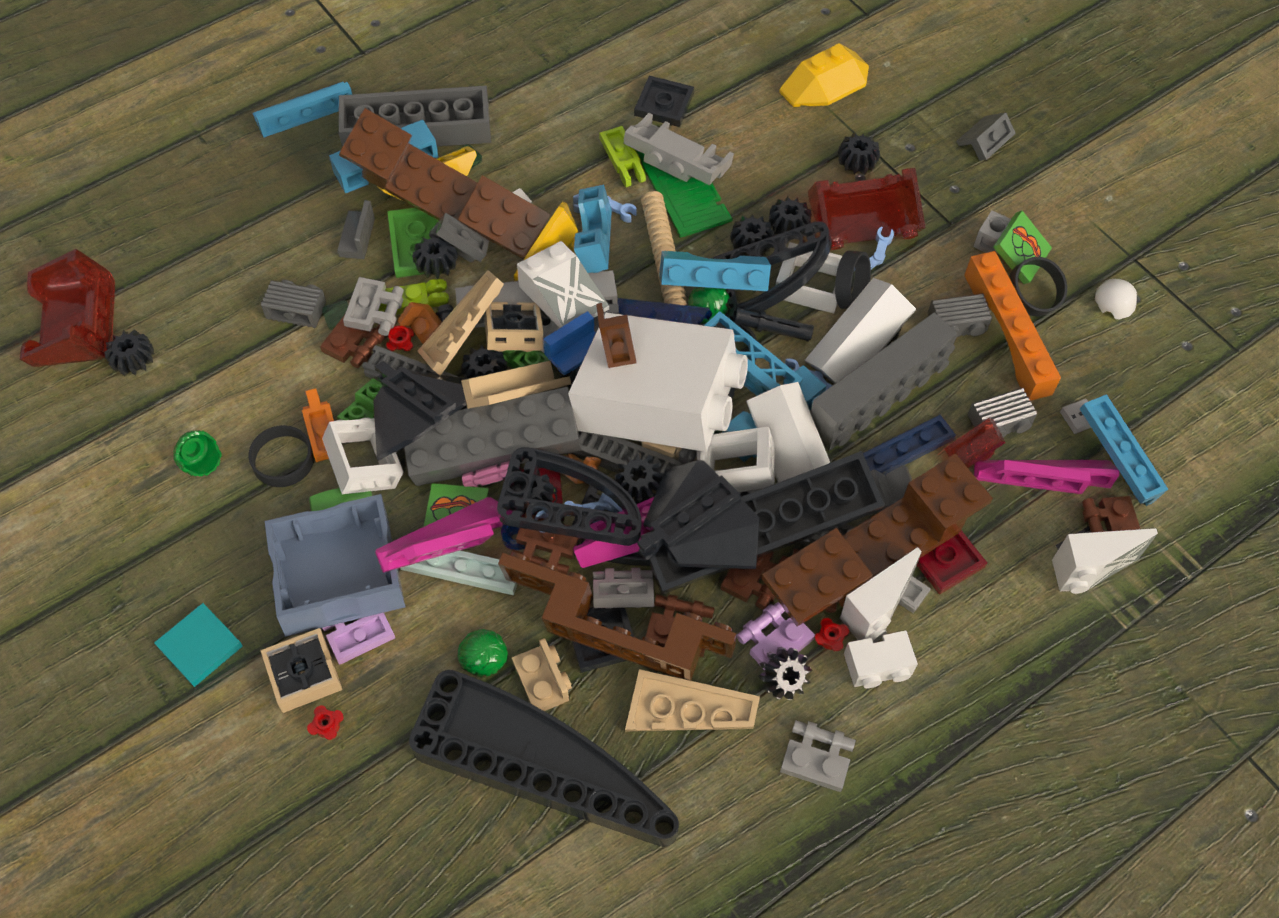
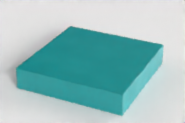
[154,603,243,687]

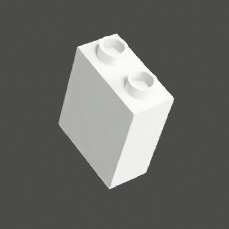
[568,313,748,452]

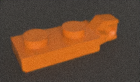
[302,388,334,462]

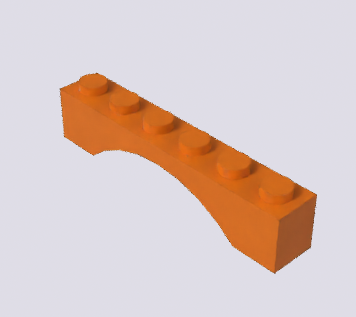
[964,251,1061,401]

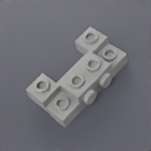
[623,113,734,185]

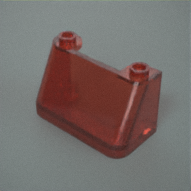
[808,168,926,250]
[20,249,115,367]

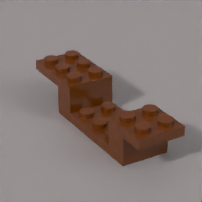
[339,108,551,260]
[761,453,993,627]
[498,552,736,681]

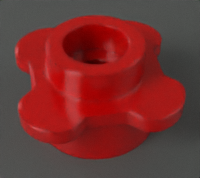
[386,325,414,351]
[815,618,849,651]
[307,705,344,740]

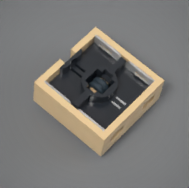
[484,302,543,352]
[260,628,343,713]

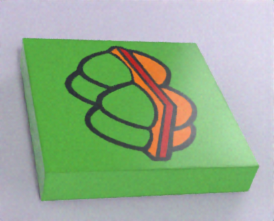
[993,211,1052,284]
[424,483,489,527]

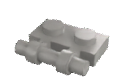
[343,277,404,336]
[593,568,654,608]
[780,720,856,792]

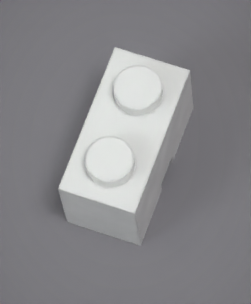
[844,631,918,688]

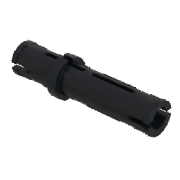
[732,307,814,342]

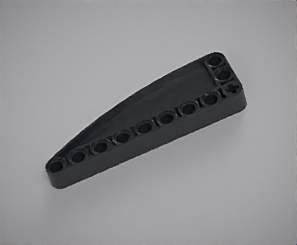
[409,670,679,847]

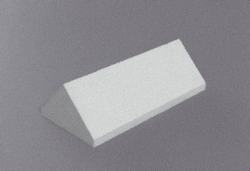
[805,278,916,384]
[746,382,830,483]

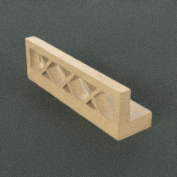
[461,361,571,409]

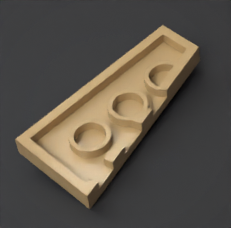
[418,270,504,376]
[625,669,760,732]

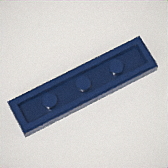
[863,415,956,475]

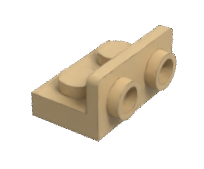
[512,638,572,711]

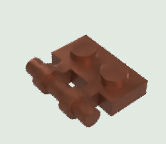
[320,315,385,368]
[1082,496,1141,533]
[511,512,579,575]
[720,552,788,610]
[646,594,715,657]

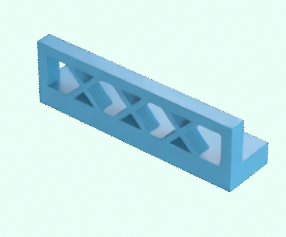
[253,82,352,137]
[704,311,803,396]
[1080,394,1168,506]

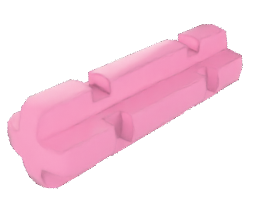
[462,461,510,487]

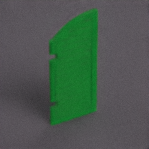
[635,149,733,238]

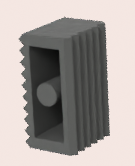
[261,280,326,328]
[928,294,992,338]
[967,388,1037,442]

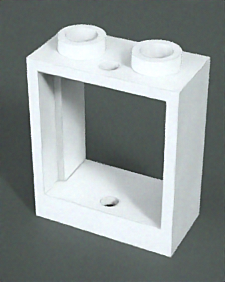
[775,242,842,314]
[322,418,403,494]
[697,426,775,492]

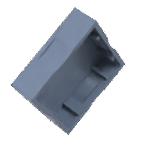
[265,494,405,637]

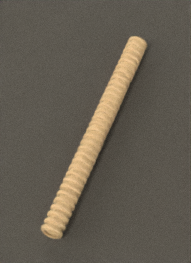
[641,191,693,324]

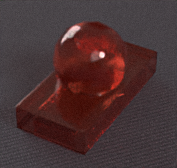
[944,418,1006,468]

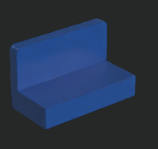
[543,311,596,375]

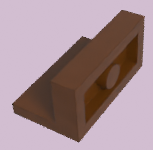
[596,303,637,368]

